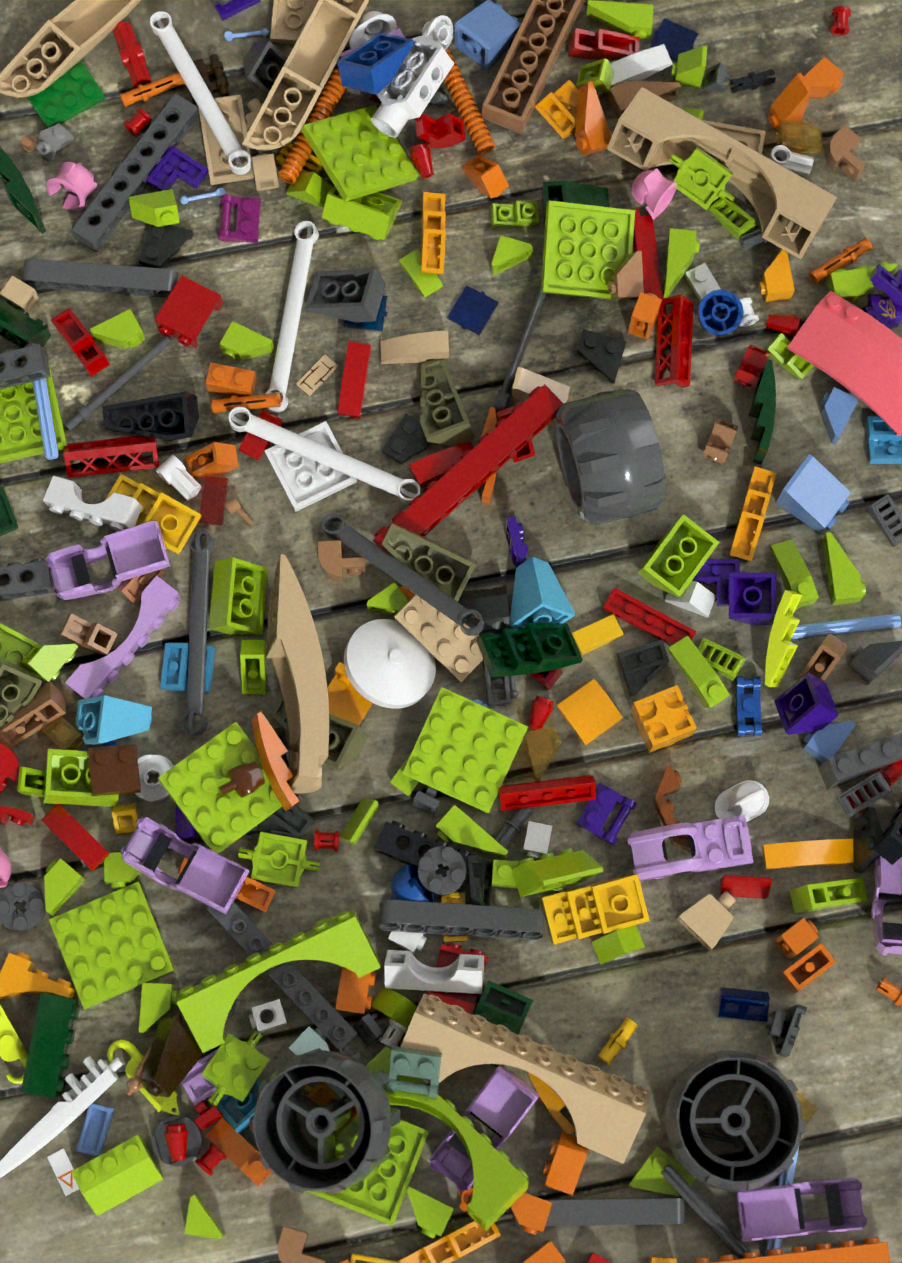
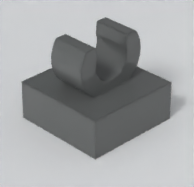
[703,63,730,92]
[413,786,440,816]
[353,1013,386,1046]

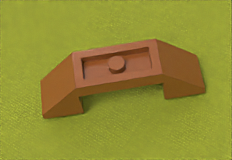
[653,766,691,853]

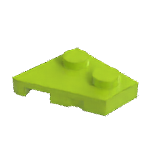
[628,1146,696,1197]

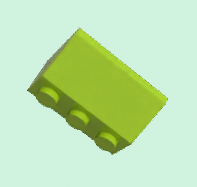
[322,186,402,240]
[636,514,720,597]
[209,557,268,636]
[43,749,119,807]
[512,848,604,897]
[71,1134,164,1216]

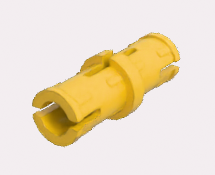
[597,1017,638,1065]

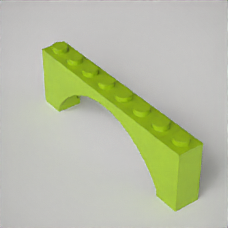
[176,910,381,1053]
[345,1046,528,1231]

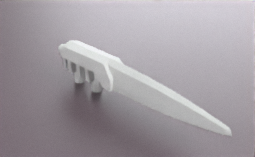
[0,1056,123,1178]

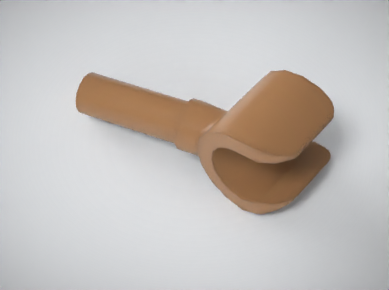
[20,135,39,152]
[225,499,254,525]

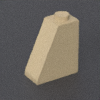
[511,367,573,405]

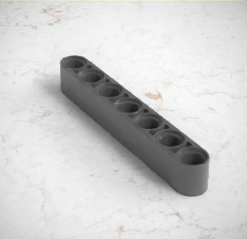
[22,259,179,298]
[379,900,544,940]
[514,1198,685,1226]

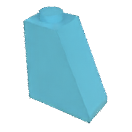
[509,557,575,629]
[75,695,152,745]

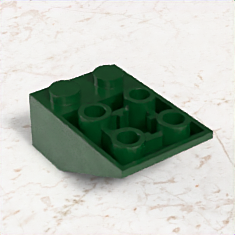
[541,181,610,229]
[473,980,533,1068]

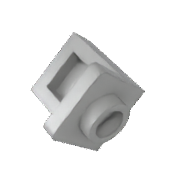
[36,123,74,161]

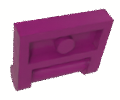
[218,194,261,243]

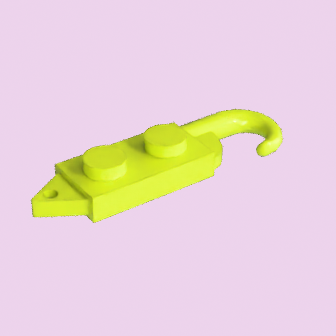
[0,1005,28,1084]
[107,1040,180,1116]

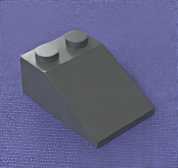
[305,268,386,322]

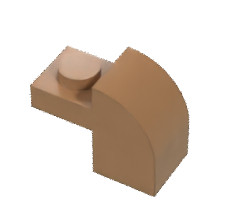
[826,125,865,180]
[702,418,738,465]
[318,540,366,582]
[59,613,118,655]
[278,1226,326,1263]

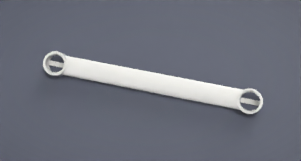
[150,11,252,175]
[264,221,319,413]
[229,407,420,504]

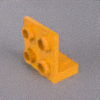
[327,662,373,725]

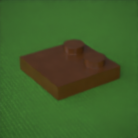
[87,744,141,796]

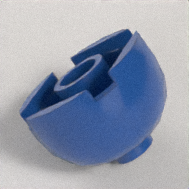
[697,289,744,336]
[390,864,435,903]

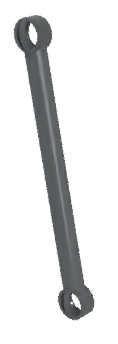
[493,285,547,413]
[322,513,484,636]
[181,530,215,736]

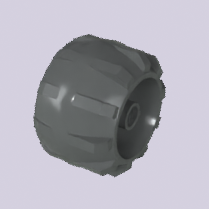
[555,389,666,526]
[250,1048,400,1194]
[662,1051,806,1192]

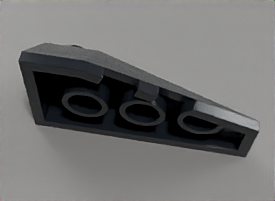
[103,391,199,441]

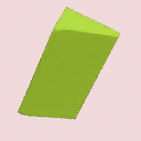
[340,797,379,846]

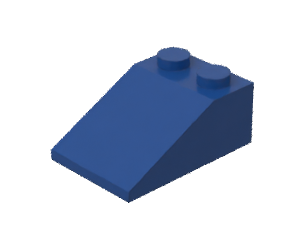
[337,32,414,94]

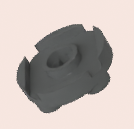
[418,846,466,896]
[0,882,45,932]
[152,1115,202,1166]

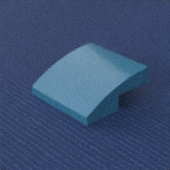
[867,416,902,464]
[160,643,216,694]

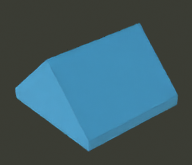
[217,1078,262,1133]

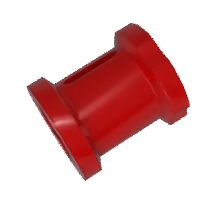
[830,6,851,36]
[123,108,152,138]
[314,829,339,852]
[195,1142,228,1176]

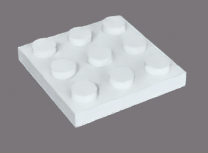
[265,421,357,512]

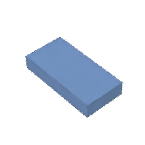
[76,1103,115,1157]

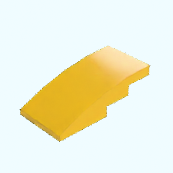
[105,474,202,555]
[540,874,650,944]

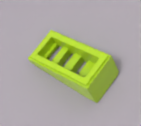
[708,198,756,242]
[698,638,746,681]

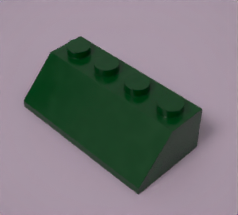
[0,296,51,348]
[21,993,80,1098]

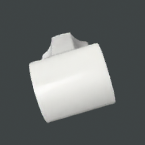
[769,145,814,177]
[156,454,202,501]

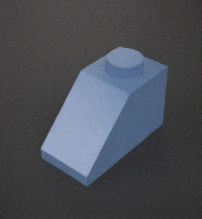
[820,387,859,445]
[803,721,856,763]

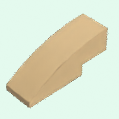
[380,330,449,364]

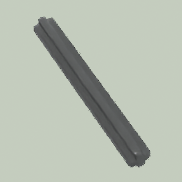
[661,1164,751,1258]

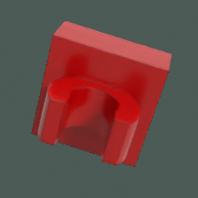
[194,1100,223,1131]

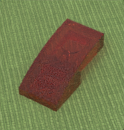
[199,476,228,525]

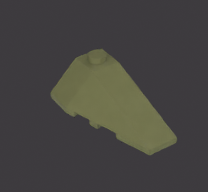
[420,359,475,447]
[382,523,477,602]
[0,657,42,728]
[271,694,369,770]

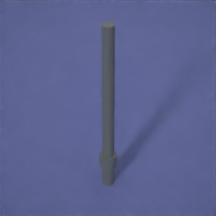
[64,336,172,431]

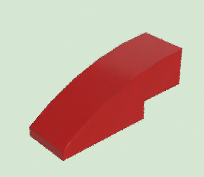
[568,28,640,60]
[51,308,110,377]
[338,341,372,418]
[409,442,474,489]
[41,804,110,871]

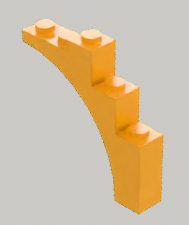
[0,951,76,1000]

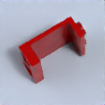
[154,275,223,348]
[428,942,488,1015]

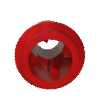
[409,143,434,179]
[766,314,801,337]
[528,695,554,732]
[164,1123,189,1161]

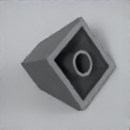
[244,41,287,96]
[849,641,902,685]

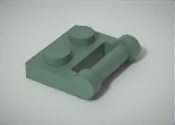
[387,1046,442,1099]

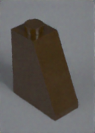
[141,1018,205,1097]

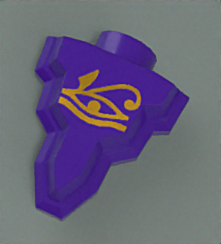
[863,293,902,329]

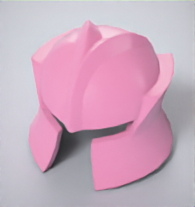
[46,162,97,211]
[631,168,677,220]

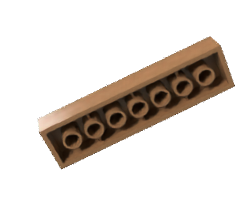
[482,0,585,134]

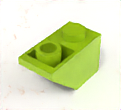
[20,643,79,682]

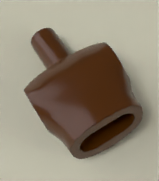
[218,761,265,798]

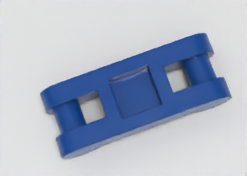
[735,676,762,736]

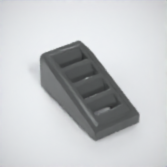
[867,494,902,548]
[483,659,511,706]
[836,771,892,818]

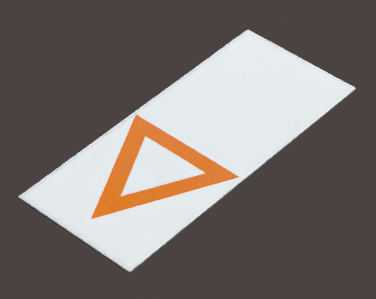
[47,1148,79,1196]

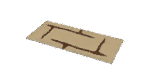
[296,354,338,396]

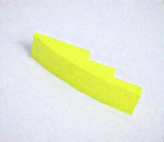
[765,590,802,687]

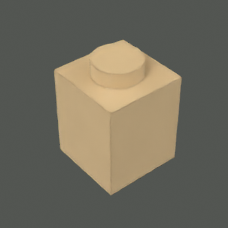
[252,153,279,191]
[0,276,39,313]

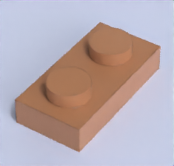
[118,568,166,605]

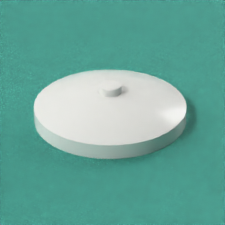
[344,619,436,709]

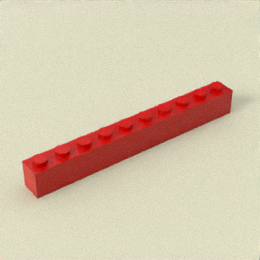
[372,384,563,558]

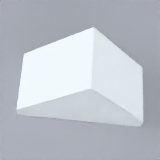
[665,581,716,618]

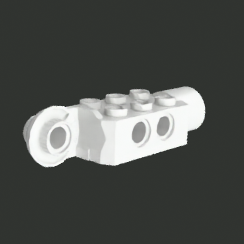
[371,15,454,138]

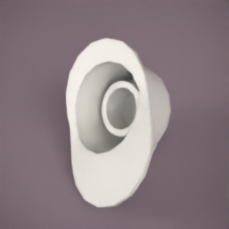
[349,11,397,49]
[715,780,769,822]

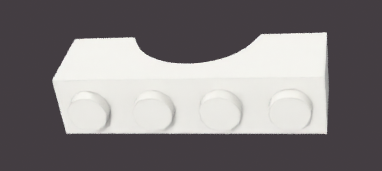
[43,476,142,531]
[384,950,484,994]

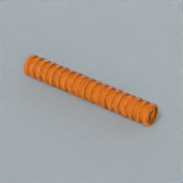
[444,47,496,155]
[278,69,346,184]

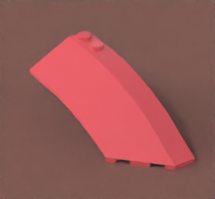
[787,291,902,436]

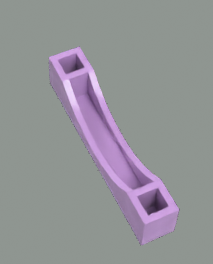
[65,575,180,699]

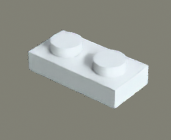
[685,263,721,302]

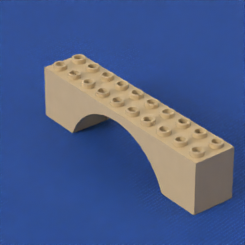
[607,87,837,259]
[401,994,651,1164]

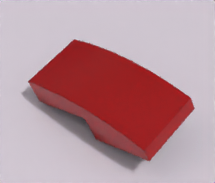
[239,410,282,461]
[0,806,36,826]

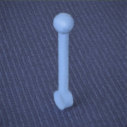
[224,28,270,41]
[180,188,226,204]

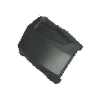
[460,585,510,634]

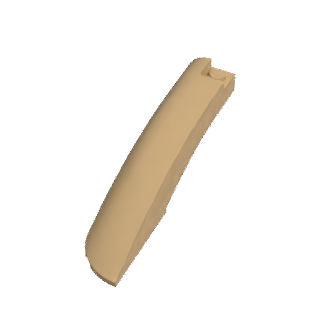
[0,0,141,97]
[242,0,369,150]
[266,554,329,794]

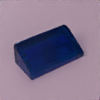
[718,987,770,1022]

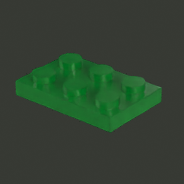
[26,61,105,128]

